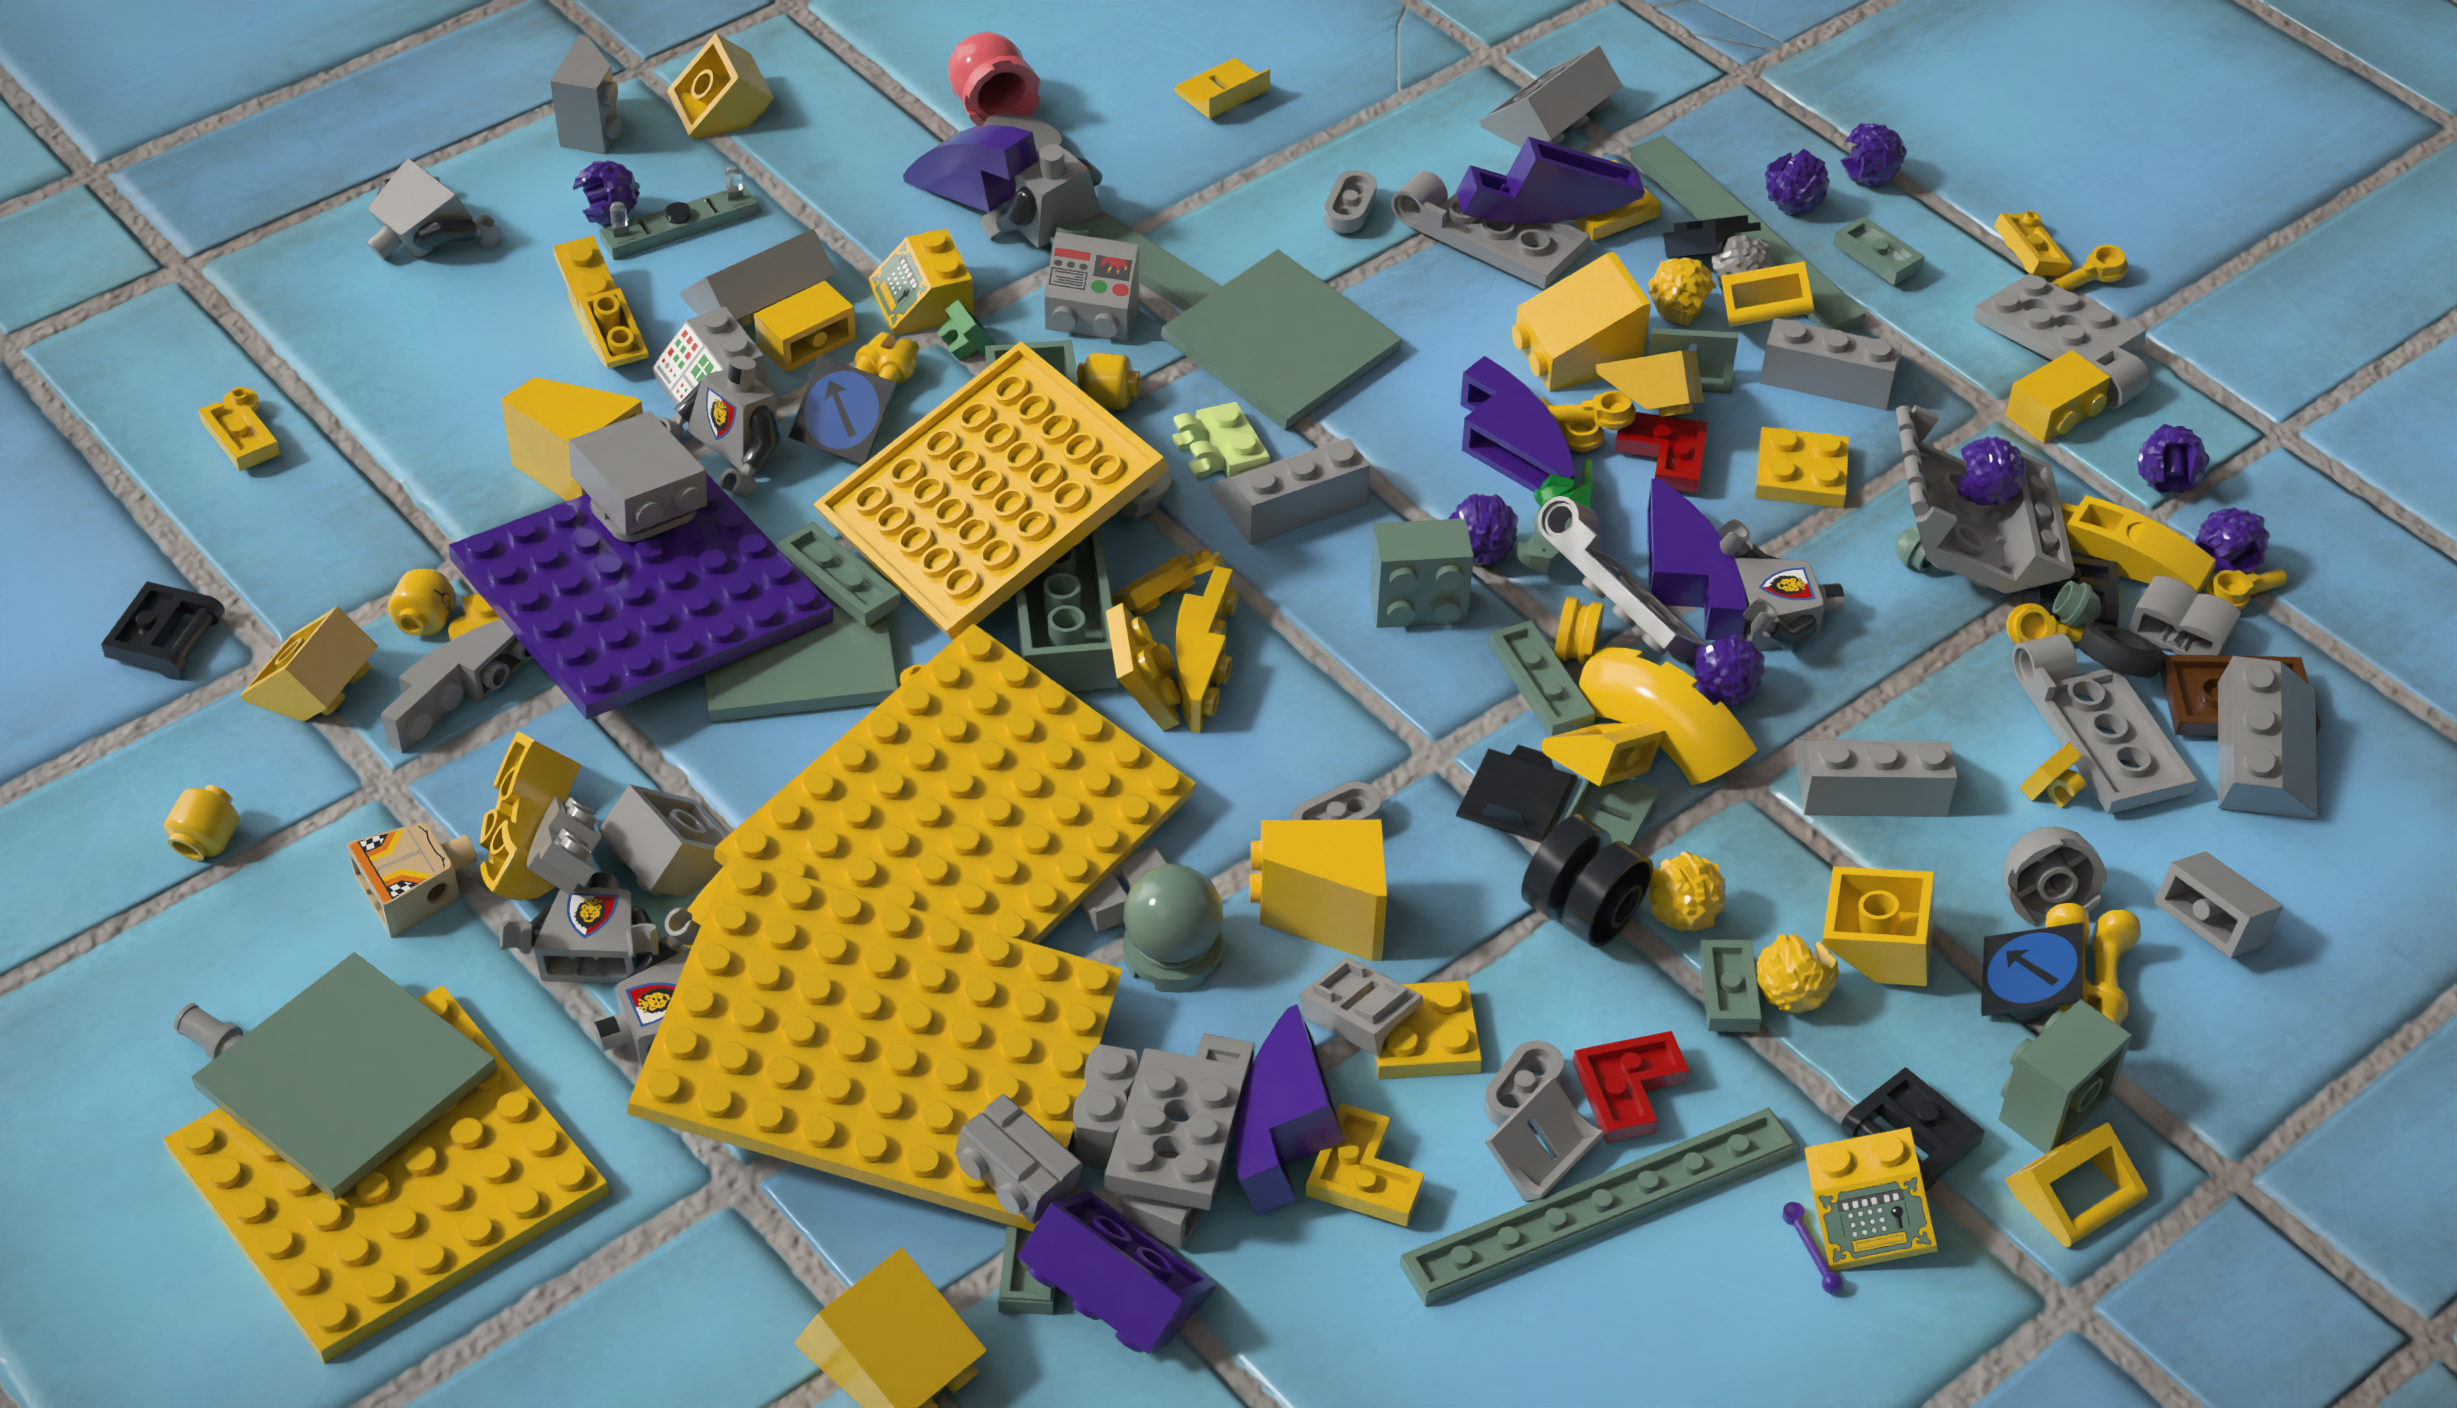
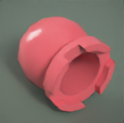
[948,31,1040,126]

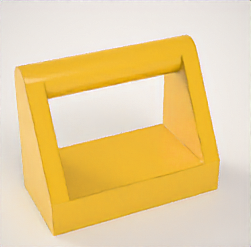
[1721,261,1814,327]
[1541,722,1665,787]
[2004,1122,2149,1247]

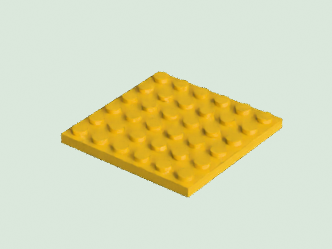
[813,341,1170,641]
[163,985,609,1364]

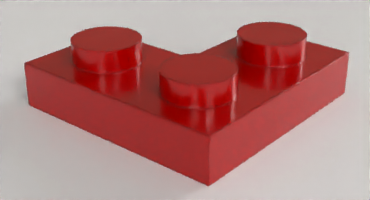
[1615,412,1708,493]
[1572,1031,1689,1144]

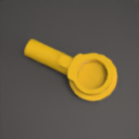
[2052,245,2128,292]
[1548,390,1636,430]
[1538,397,1604,453]
[2204,568,2287,610]
[2006,603,2087,645]

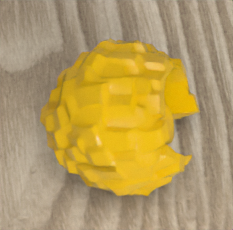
[1648,257,1717,325]
[1648,851,1726,932]
[1756,934,1839,1014]

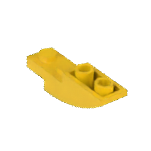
[553,235,649,369]
[2060,495,2216,594]
[1175,566,1239,733]

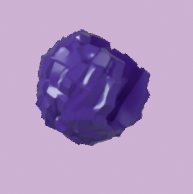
[1840,123,1907,187]
[1765,148,1830,215]
[573,160,640,225]
[2137,424,2210,493]
[1957,436,2027,506]
[1449,493,1518,565]
[2195,507,2270,575]
[1694,634,1765,706]

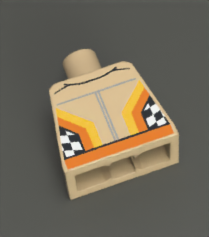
[346,822,477,938]

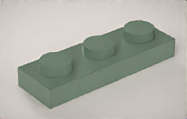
[777,522,902,627]
[1489,620,1595,736]

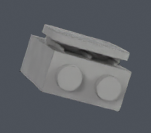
[569,411,707,542]

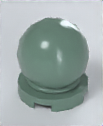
[1123,863,1223,993]

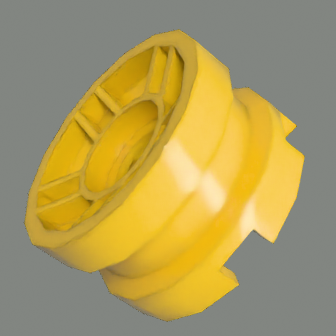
[1554,596,1605,665]

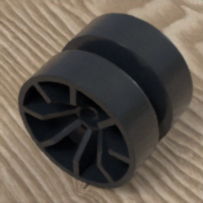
[1521,814,1653,948]

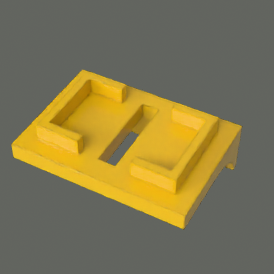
[1174,57,1270,119]

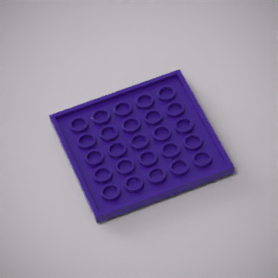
[449,472,833,720]

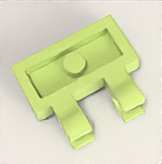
[1172,402,1270,478]

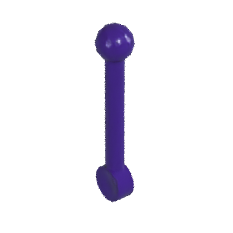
[1782,1202,1843,1294]

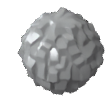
[1711,234,1776,296]

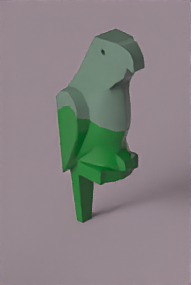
[1516,459,1593,574]

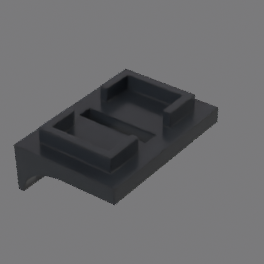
[1663,215,1761,257]

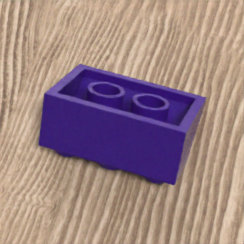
[1017,1190,1217,1354]

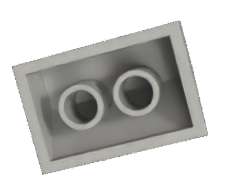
[1479,45,1623,148]
[679,228,836,328]
[1760,318,1903,411]
[1209,438,1370,545]
[2218,656,2318,820]
[1793,738,1957,817]

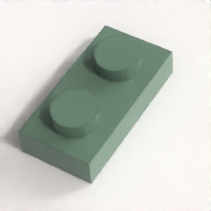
[1833,216,1925,286]
[1699,939,1761,1032]

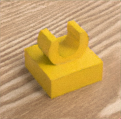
[2019,742,2087,808]

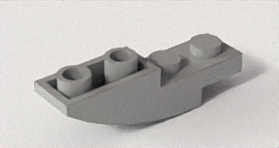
[381,619,533,754]
[527,796,602,895]

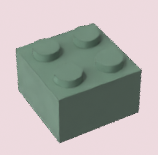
[1370,518,1474,628]
[1998,999,2132,1154]

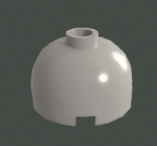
[2002,826,2107,926]

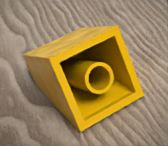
[1512,252,1651,392]
[501,377,643,501]
[1249,819,1387,961]
[794,1247,987,1408]

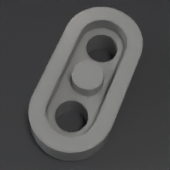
[1324,170,1377,234]
[1292,781,1381,820]
[1484,1041,1564,1127]

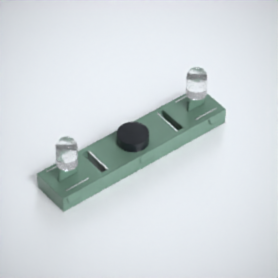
[599,165,758,260]

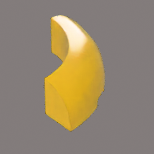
[1579,647,1757,786]
[479,731,582,901]

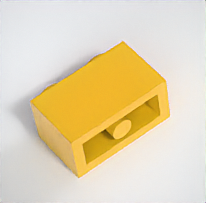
[754,280,856,373]
[2005,350,2111,443]

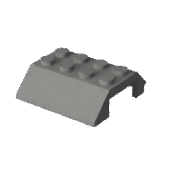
[1896,405,2075,594]

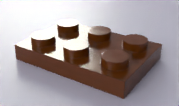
[2159,654,2321,737]

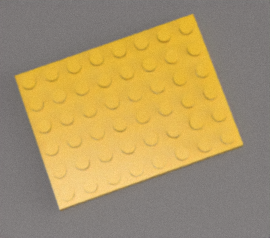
[714,624,1196,944]
[627,856,1122,1232]

